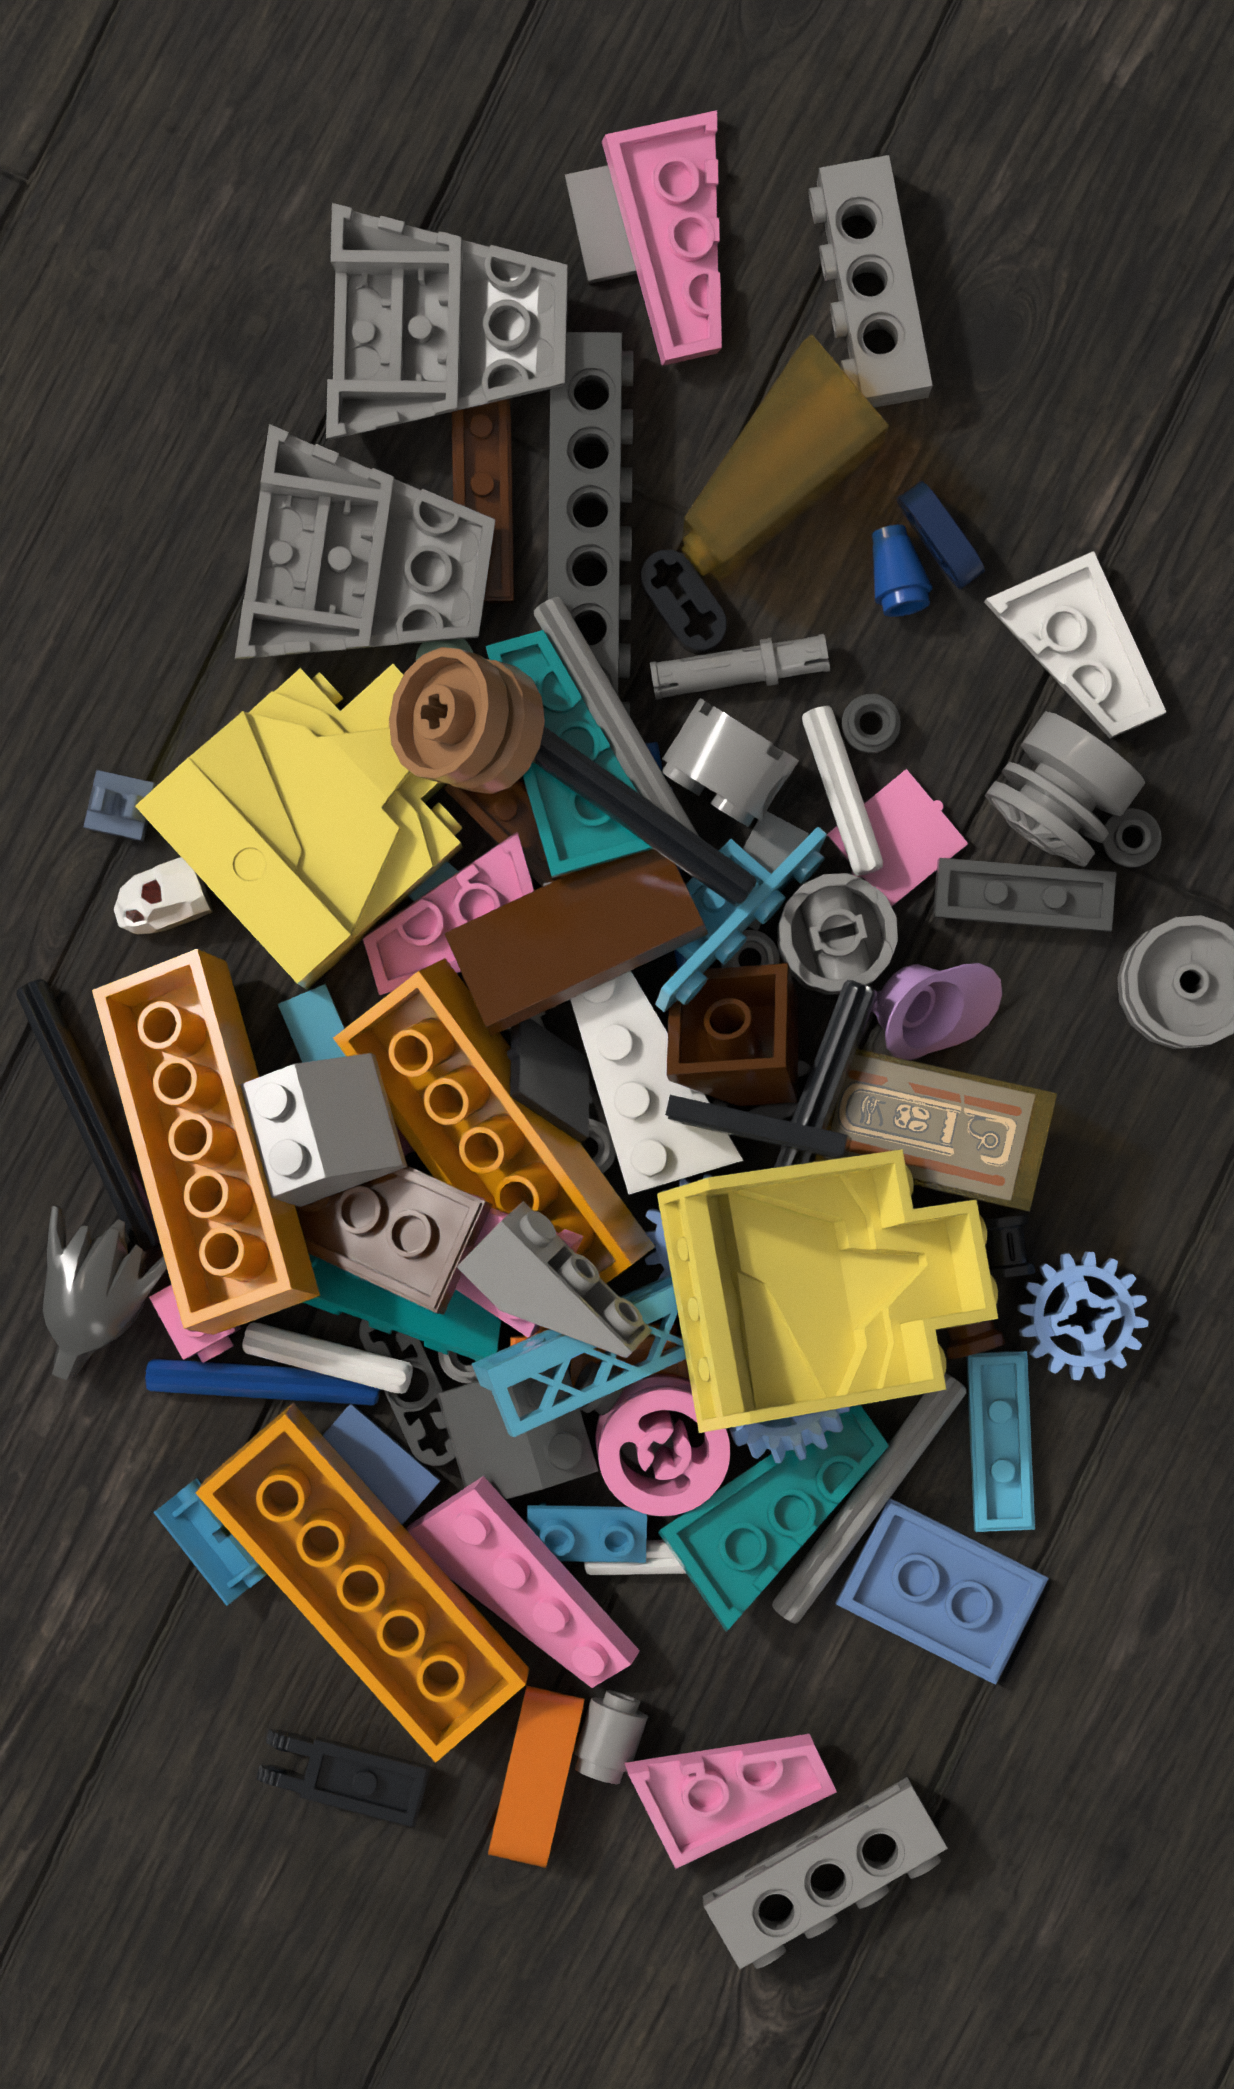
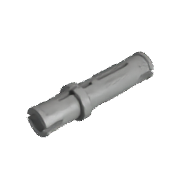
[650,634,830,700]

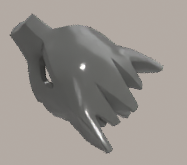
[43,1205,167,1380]

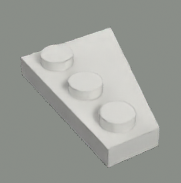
[984,551,1166,738]

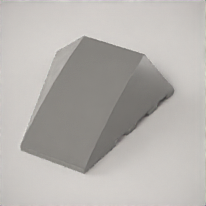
[326,203,568,440]
[235,424,495,659]

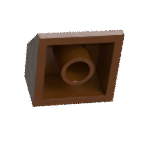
[666,963,799,1106]

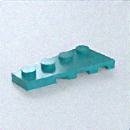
[486,630,654,878]
[302,1253,502,1362]
[658,1405,889,1632]

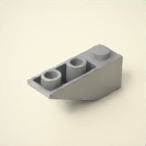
[457,1201,652,1358]

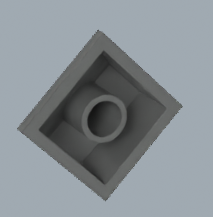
[436,1366,598,1499]

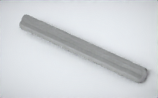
[534,596,698,836]
[772,1373,966,1624]

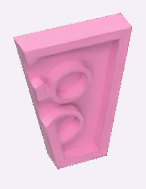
[363,832,534,995]

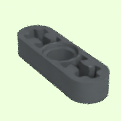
[359,1319,455,1466]

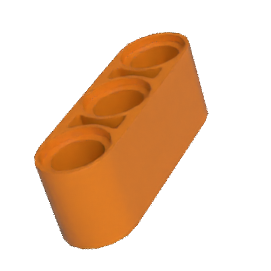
[488,1686,585,1868]

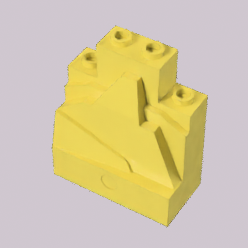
[135,664,463,990]
[657,1149,998,1433]

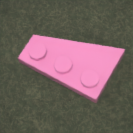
[625,1734,837,1869]

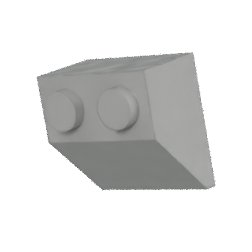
[240,1053,407,1207]

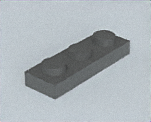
[933,858,1116,932]

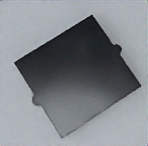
[507,1018,593,1142]

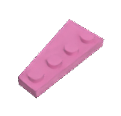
[602,110,722,366]
[406,1476,640,1688]

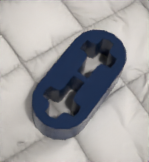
[896,481,985,589]

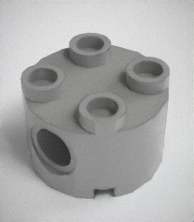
[662,698,799,827]
[777,873,898,995]

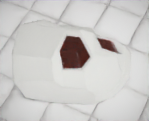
[114,857,213,934]

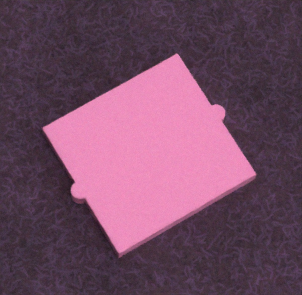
[827,769,968,907]

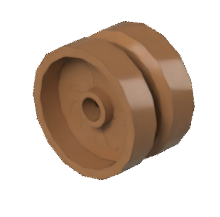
[389,647,545,794]

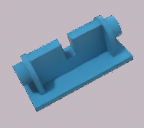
[153,1478,267,1606]
[527,1502,647,1563]

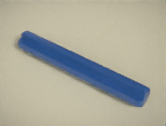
[145,1359,380,1405]

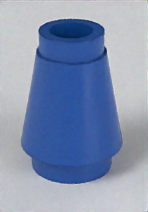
[871,525,932,617]

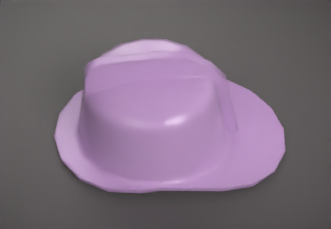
[872,963,1002,1061]

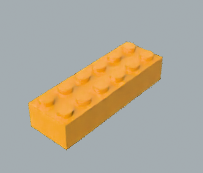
[92,949,320,1335]
[333,958,655,1328]
[195,1403,529,1763]

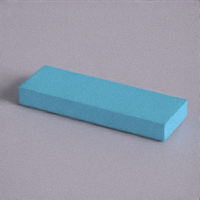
[966,1351,1035,1532]

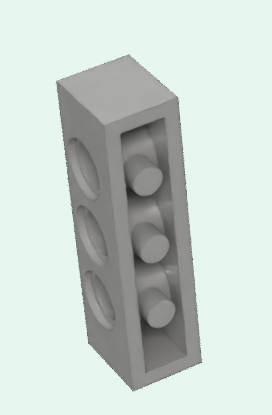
[809,155,933,410]
[703,1777,948,1969]

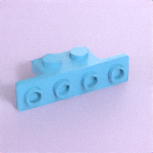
[655,827,827,1012]

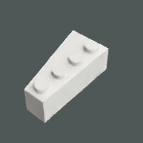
[570,971,743,1194]

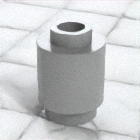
[574,1690,648,1784]

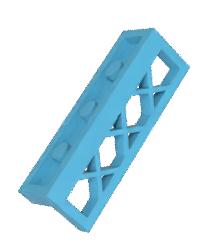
[472,1274,686,1437]

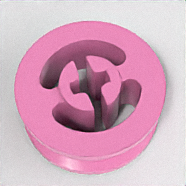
[595,1374,730,1516]

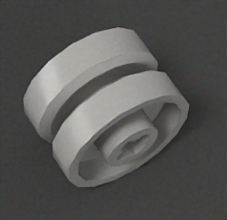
[1117,915,1234,1049]

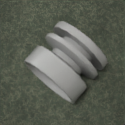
[984,711,1145,867]

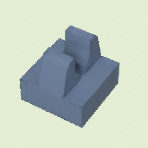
[83,770,157,842]

